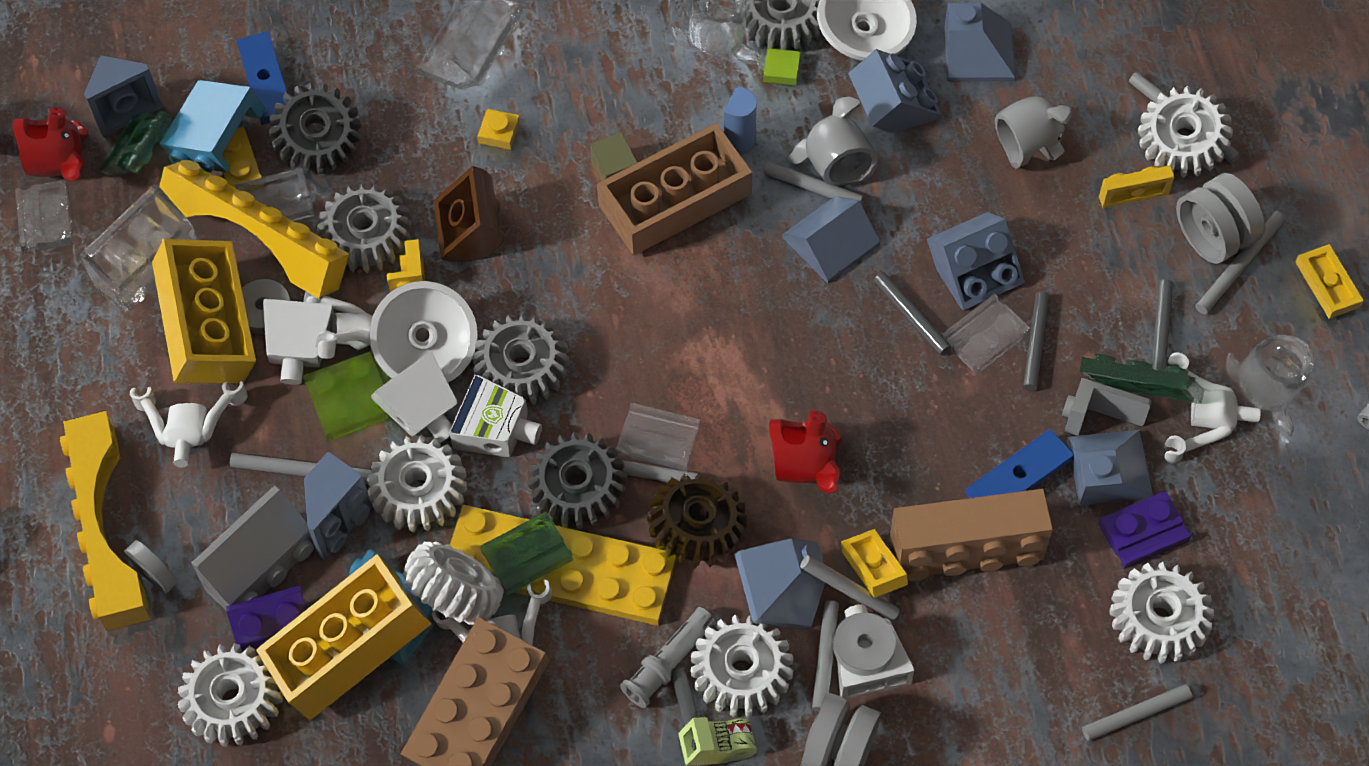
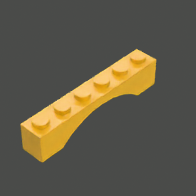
[155,160,349,299]
[60,411,151,631]

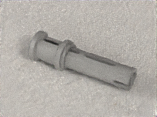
[620,607,716,708]

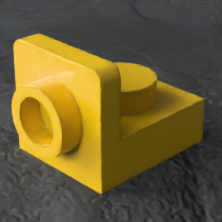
[387,239,425,292]

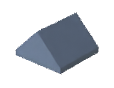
[84,55,163,137]
[782,197,880,284]

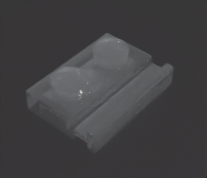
[235,168,315,233]
[15,180,74,253]
[942,294,1030,375]
[616,403,701,471]

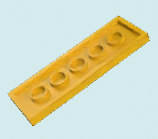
[450,505,677,626]

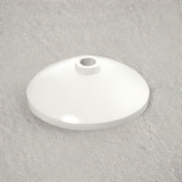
[817,0,917,61]
[369,281,477,382]

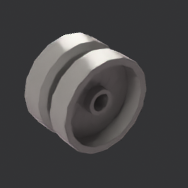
[1176,173,1265,264]
[800,693,882,766]

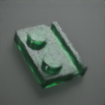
[480,512,573,595]

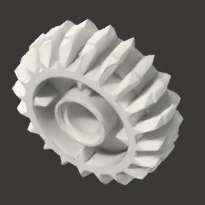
[1138,85,1233,178]
[367,435,467,533]
[402,542,504,625]
[1109,562,1214,664]
[691,614,793,718]
[178,643,283,747]

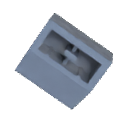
[848,49,942,133]
[927,212,1025,310]
[304,451,372,561]

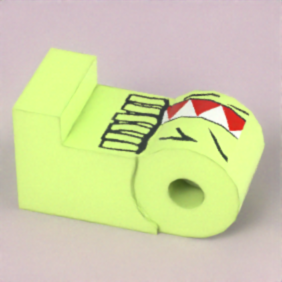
[678,717,757,766]

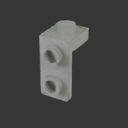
[1062,378,1152,436]

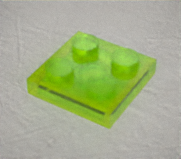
[303,352,391,441]

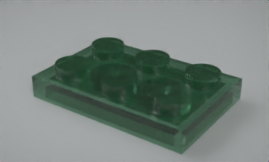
[1079,354,1205,404]

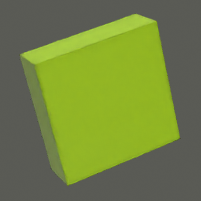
[763,48,800,86]

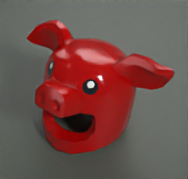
[13,107,89,181]
[769,410,841,493]

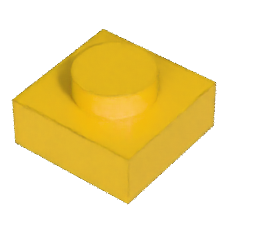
[477,109,520,150]

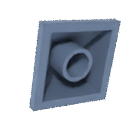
[944,3,1015,81]
[1067,430,1153,505]
[735,538,825,629]

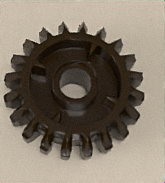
[647,472,748,568]

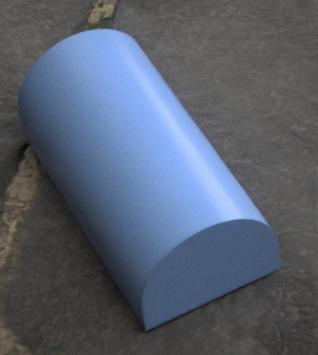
[724,86,757,154]

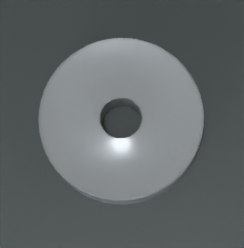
[242,279,291,335]
[124,540,177,594]
[834,612,896,676]

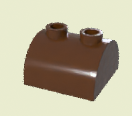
[434,166,505,262]

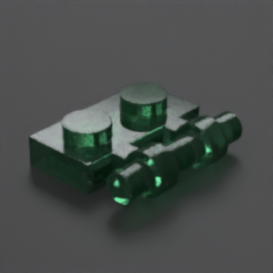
[99,111,171,177]

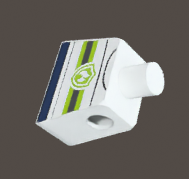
[449,375,542,457]

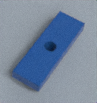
[236,31,287,125]
[965,429,1074,498]

